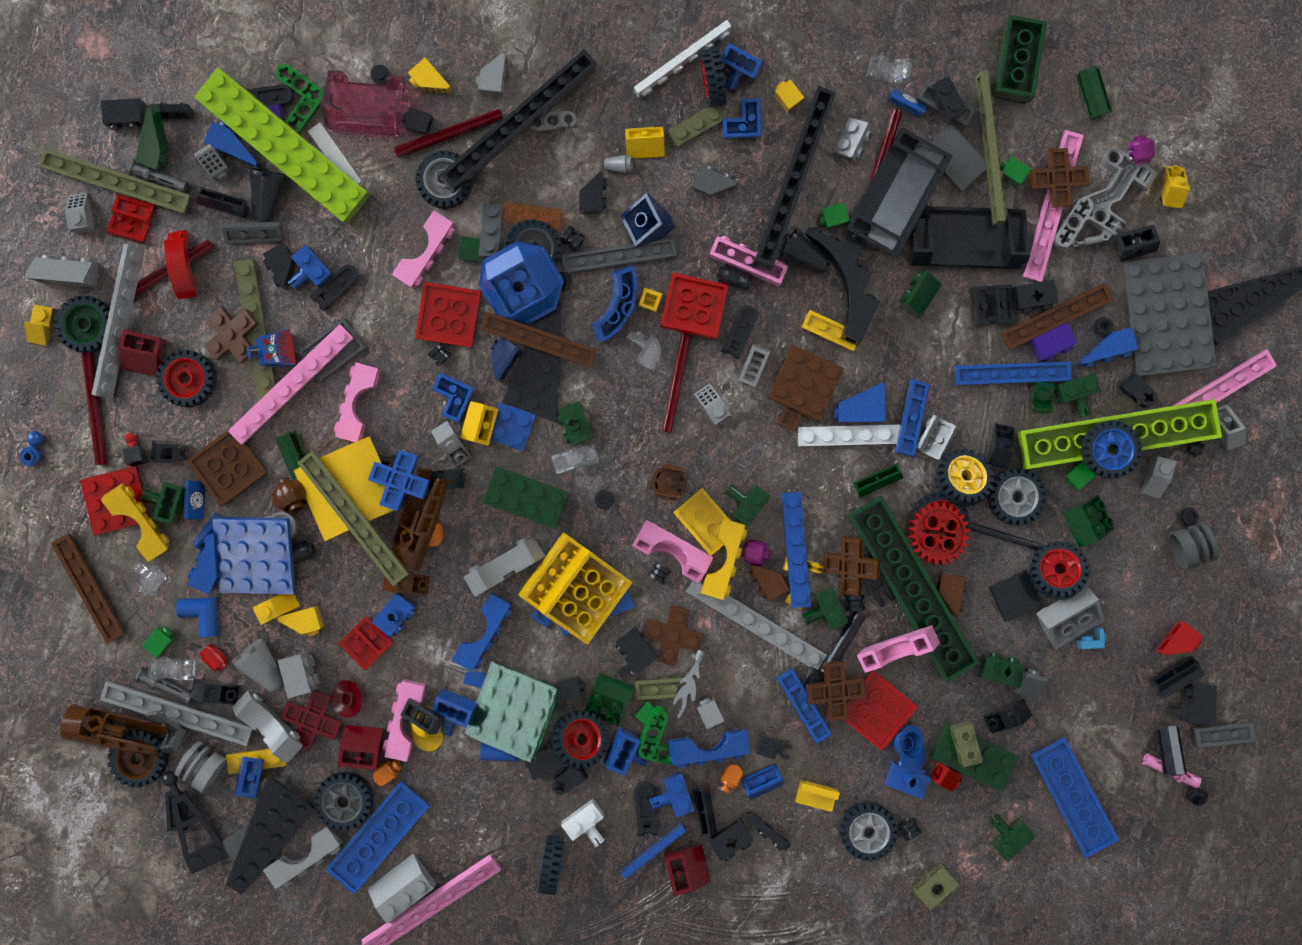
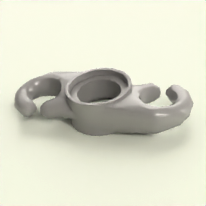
[530,111,577,132]

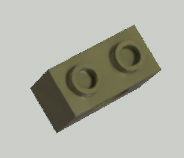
[949,721,983,767]
[912,863,959,911]

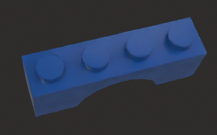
[452,592,513,672]
[669,729,750,768]

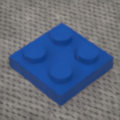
[490,403,536,451]

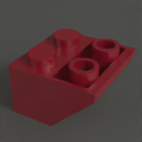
[119,330,167,377]
[337,724,384,770]
[664,844,711,896]

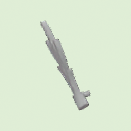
[673,650,705,718]

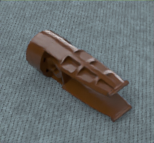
[652,464,687,500]
[390,468,451,572]
[61,704,170,758]

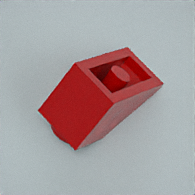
[1156,621,1204,655]
[930,762,962,792]

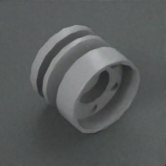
[174,741,227,793]

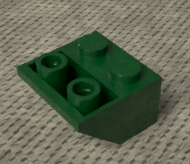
[899,269,942,319]
[1062,495,1115,548]
[584,673,635,726]

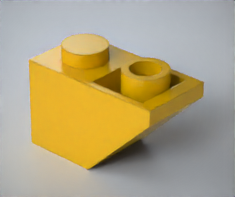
[1161,165,1190,208]

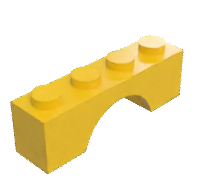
[101,483,169,562]
[701,519,747,600]

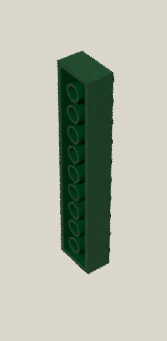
[846,496,980,683]

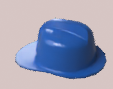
[894,725,925,773]

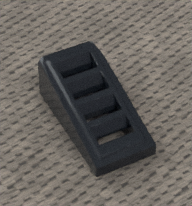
[401,698,445,735]

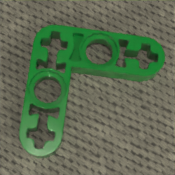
[276,64,325,134]
[637,706,690,766]

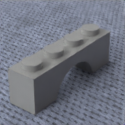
[263,825,343,889]

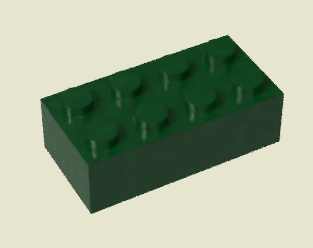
[992,15,1048,103]
[483,467,570,529]
[929,721,1019,792]

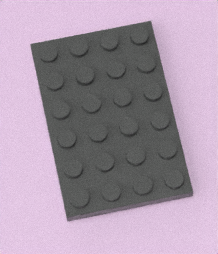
[1122,252,1217,376]

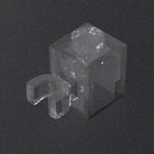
[131,562,170,596]

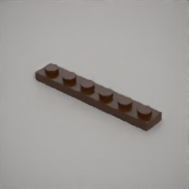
[1000,283,1113,350]
[481,312,597,368]
[51,534,126,644]

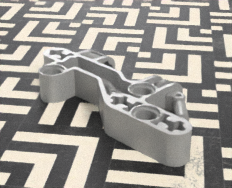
[1053,148,1157,250]

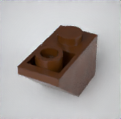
[749,565,790,601]
[383,573,430,595]
[936,573,967,616]

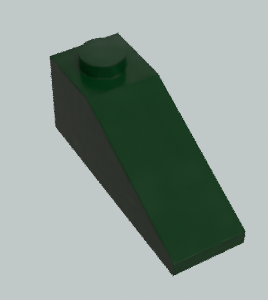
[135,104,169,170]

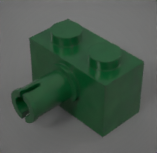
[1054,373,1101,418]
[556,401,594,446]
[141,482,185,524]
[725,484,771,527]
[802,586,848,630]
[978,652,1025,688]
[989,814,1036,862]

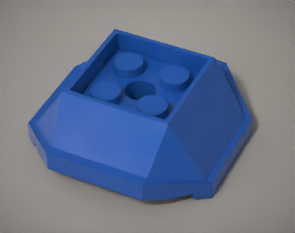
[478,241,564,325]

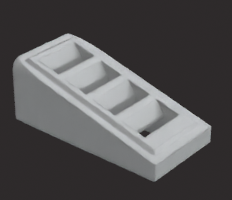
[738,344,770,388]

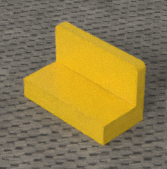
[625,127,665,158]
[795,780,840,812]

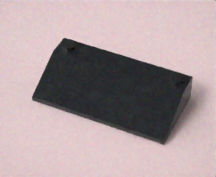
[843,127,953,258]
[910,206,1030,269]

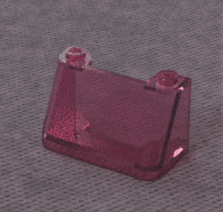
[320,70,405,137]

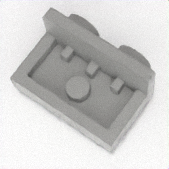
[833,117,875,164]
[917,415,958,461]

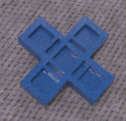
[368,449,430,511]

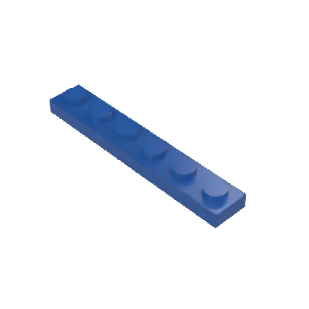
[954,361,1071,385]
[781,492,811,609]

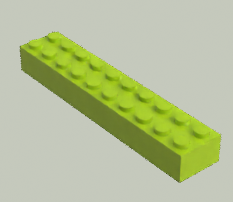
[194,67,371,224]
[1017,399,1222,469]

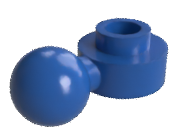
[20,431,43,466]

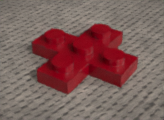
[281,690,343,751]

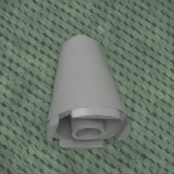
[232,638,284,692]

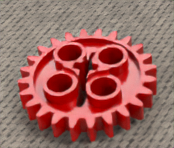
[907,502,971,565]

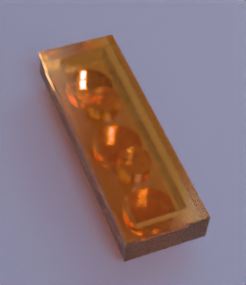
[502,201,562,230]

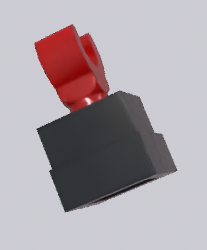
[122,433,148,467]

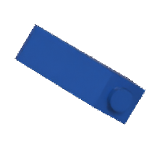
[203,121,262,169]

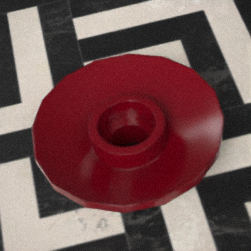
[332,680,363,718]

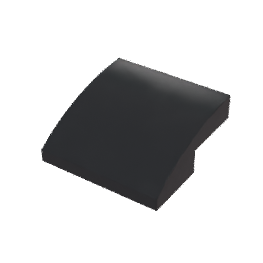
[971,284,1015,326]
[989,570,1042,622]

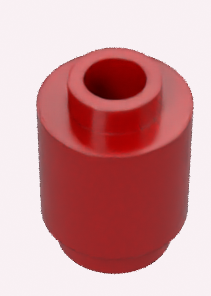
[199,644,229,672]

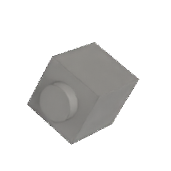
[697,697,724,729]

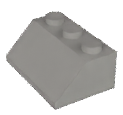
[25,255,99,288]
[1036,585,1105,650]
[367,853,437,924]

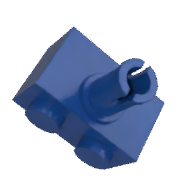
[721,43,765,90]
[287,245,333,290]
[372,593,416,637]
[432,689,478,736]
[603,727,649,776]
[884,760,931,799]
[649,771,695,818]

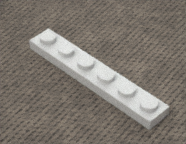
[634,20,731,98]
[797,425,900,446]

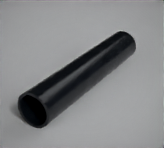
[819,611,866,673]

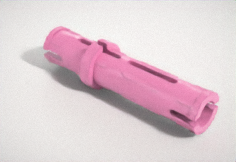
[1142,753,1202,788]

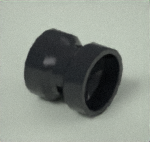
[560,226,585,252]

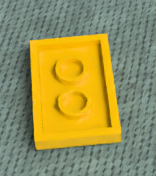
[673,488,731,556]

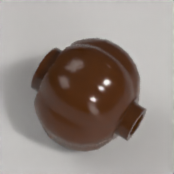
[272,477,307,514]

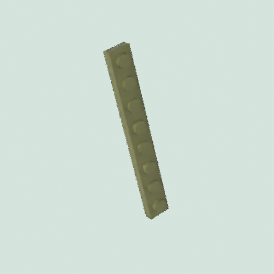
[976,70,1007,226]
[38,148,192,215]
[234,259,281,410]
[297,451,410,586]

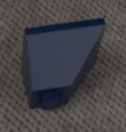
[620,193,675,247]
[491,338,522,383]

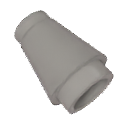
[604,154,633,174]

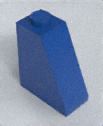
[833,383,885,423]

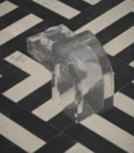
[866,55,913,84]
[627,331,661,372]
[551,444,599,474]
[148,657,196,680]

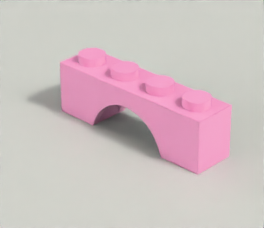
[392,210,455,289]
[334,363,381,442]
[632,520,714,583]
[857,625,940,673]
[383,679,427,762]

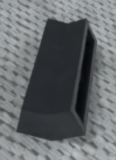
[196,187,249,219]
[1151,656,1205,699]
[1155,725,1187,777]
[693,784,718,837]

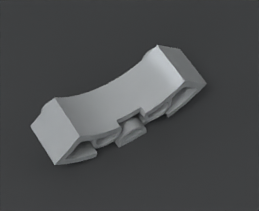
[463,537,545,597]
[233,690,302,763]

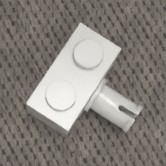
[561,798,605,847]

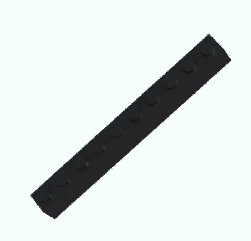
[440,49,597,194]
[752,86,836,273]

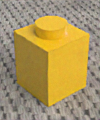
[774,79,804,114]

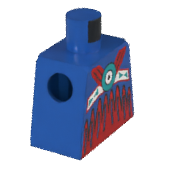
[247,329,296,368]

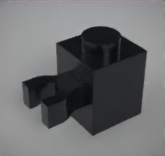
[150,440,188,463]
[755,732,792,760]

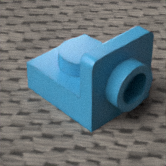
[1076,627,1107,649]

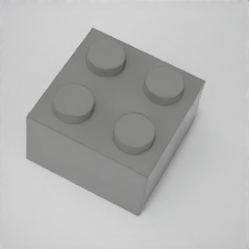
[278,651,320,698]

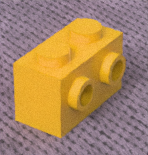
[460,401,499,446]

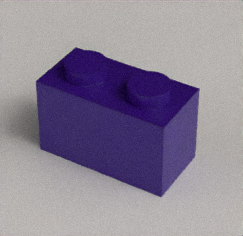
[1029,322,1078,362]

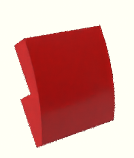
[106,194,155,244]
[338,616,393,671]

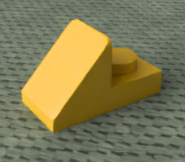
[24,304,55,346]

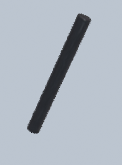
[968,522,1042,551]

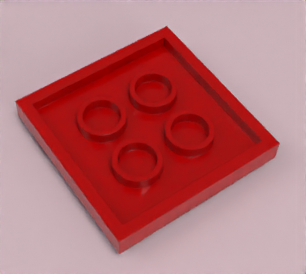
[660,272,728,340]
[415,282,482,348]
[80,466,151,536]
[843,670,918,751]

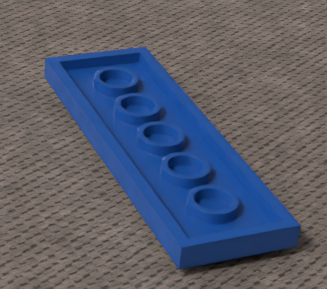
[1030,737,1119,858]
[325,780,430,895]

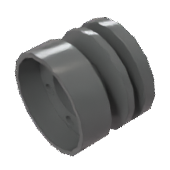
[1169,522,1219,570]

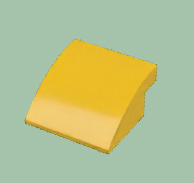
[294,436,395,542]
[518,532,633,645]

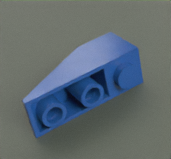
[1077,327,1138,368]
[187,531,219,595]

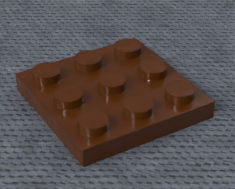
[768,345,844,421]
[186,430,268,507]

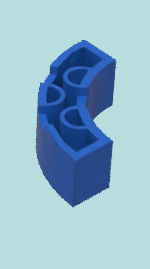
[590,266,637,342]

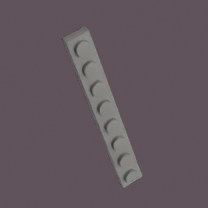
[92,244,145,398]
[686,579,827,670]
[100,681,253,746]

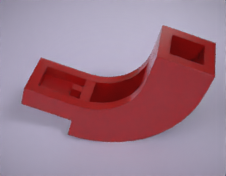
[164,230,198,300]

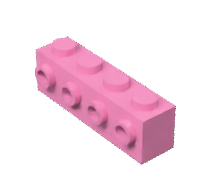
[709,236,788,287]

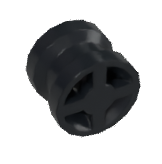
[428,343,452,367]
[648,562,671,585]
[845,594,865,611]
[898,817,922,841]

